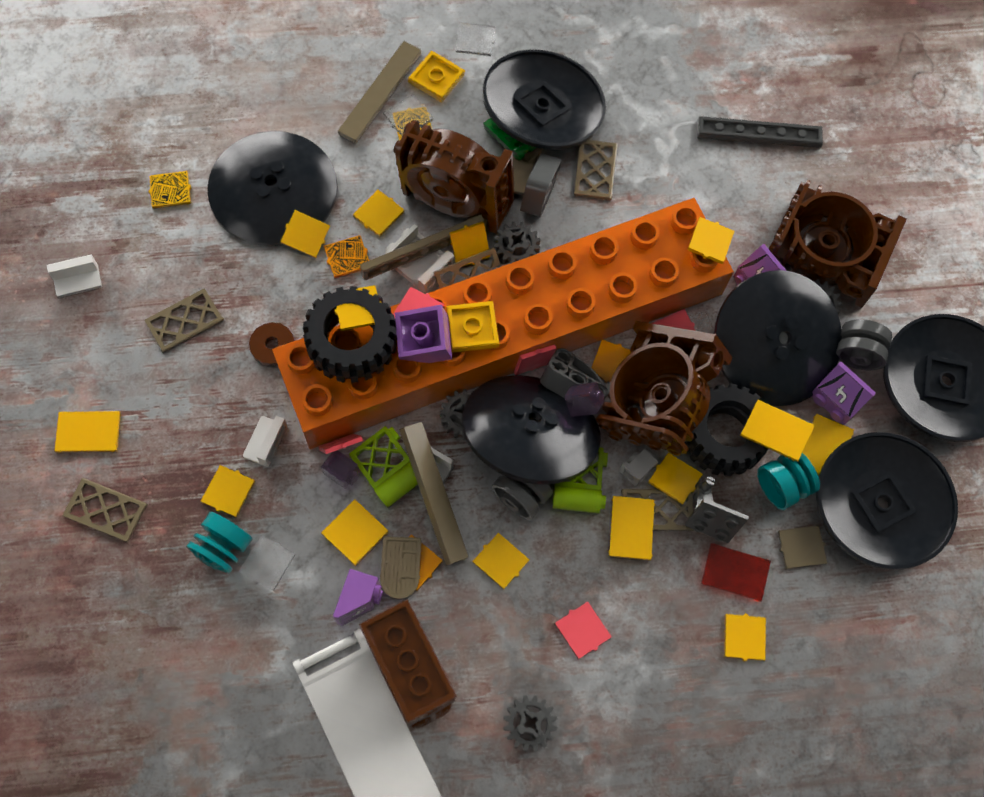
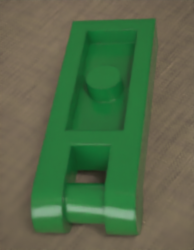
[483,118,536,161]

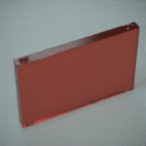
[701,543,771,602]

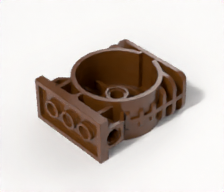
[393,120,515,234]
[769,180,907,308]
[596,321,733,456]
[359,599,457,728]

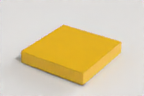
[408,50,465,103]
[446,301,499,352]
[321,499,389,567]

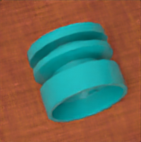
[757,453,820,511]
[186,512,253,574]

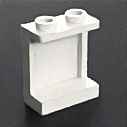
[385,224,454,294]

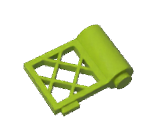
[349,426,418,508]
[552,447,608,514]

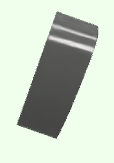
[520,153,562,217]
[540,348,609,413]

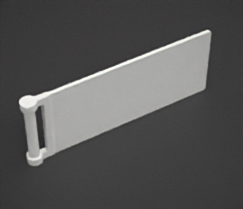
[292,628,441,797]

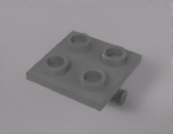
[685,476,749,543]

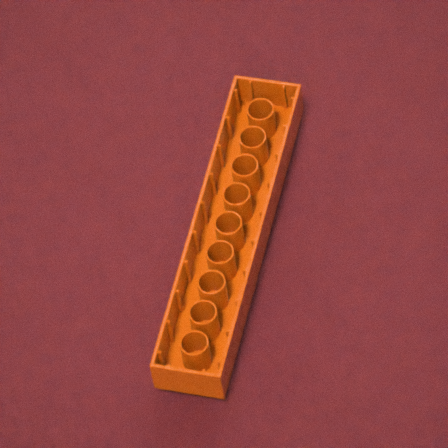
[272,197,734,449]

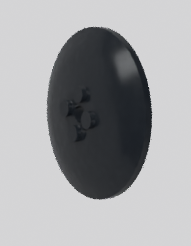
[482,49,606,150]
[207,131,337,246]
[714,270,842,406]
[883,314,984,442]
[462,375,601,485]
[816,432,958,570]

